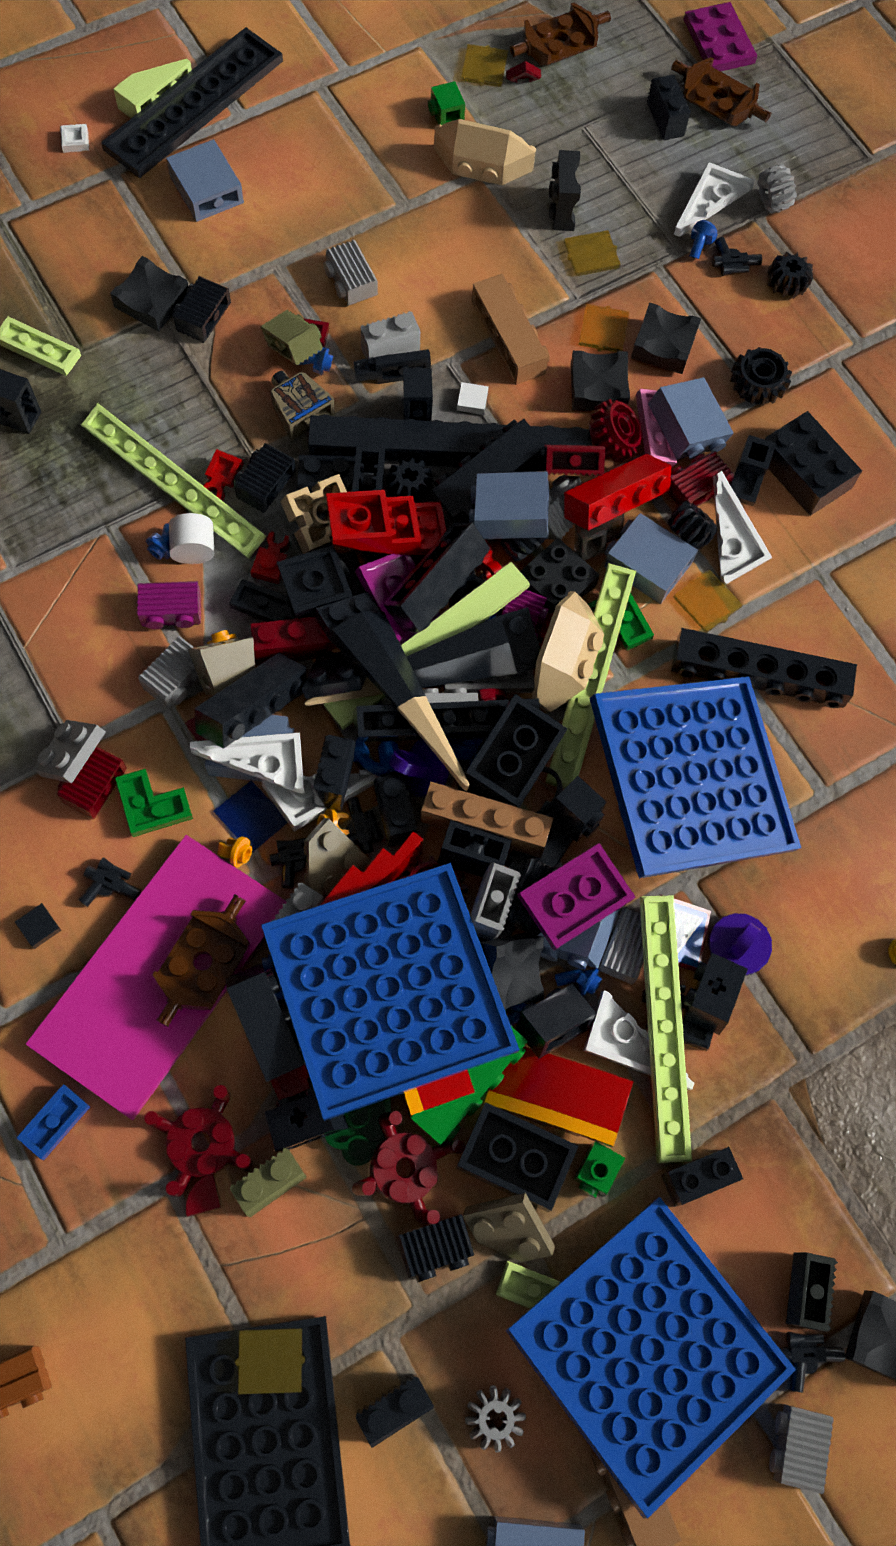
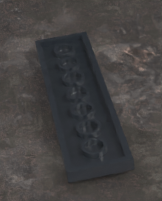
[101,27,283,178]

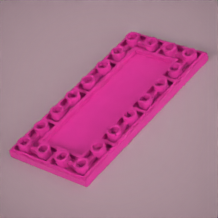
[26,835,287,1120]

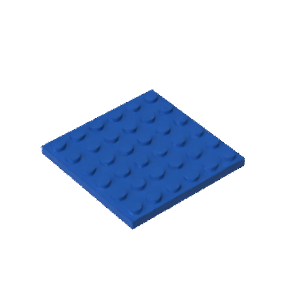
[589,677,801,879]
[261,863,519,1121]
[505,1197,796,1519]

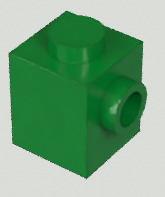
[428,81,465,125]
[573,1141,625,1198]

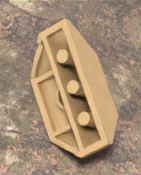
[434,119,536,185]
[532,591,604,712]

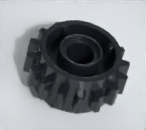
[730,347,792,405]

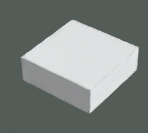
[60,124,89,153]
[457,382,489,415]

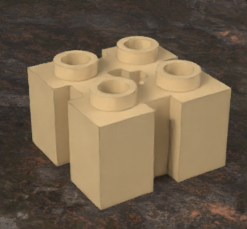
[280,474,347,554]

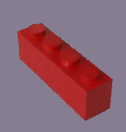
[564,454,672,531]

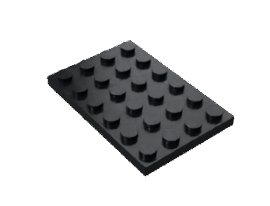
[185,1316,351,1546]

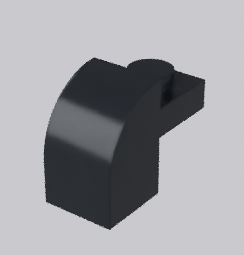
[730,435,776,506]

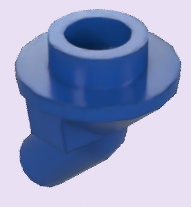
[689,220,718,259]
[299,347,333,376]
[146,523,170,560]
[555,968,602,997]

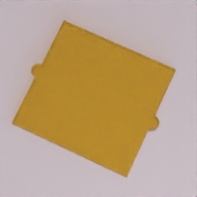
[461,44,508,87]
[564,230,621,276]
[578,304,629,352]
[673,569,743,633]
[235,1329,305,1394]

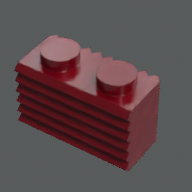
[543,445,605,476]
[668,451,734,507]
[57,746,127,820]

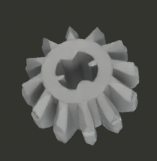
[757,164,797,214]
[465,1385,526,1452]

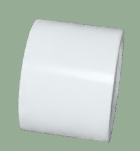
[169,513,214,564]

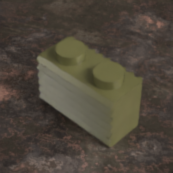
[261,309,323,365]
[230,1148,307,1217]

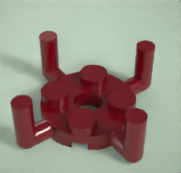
[144,1085,253,1197]
[352,1111,465,1224]

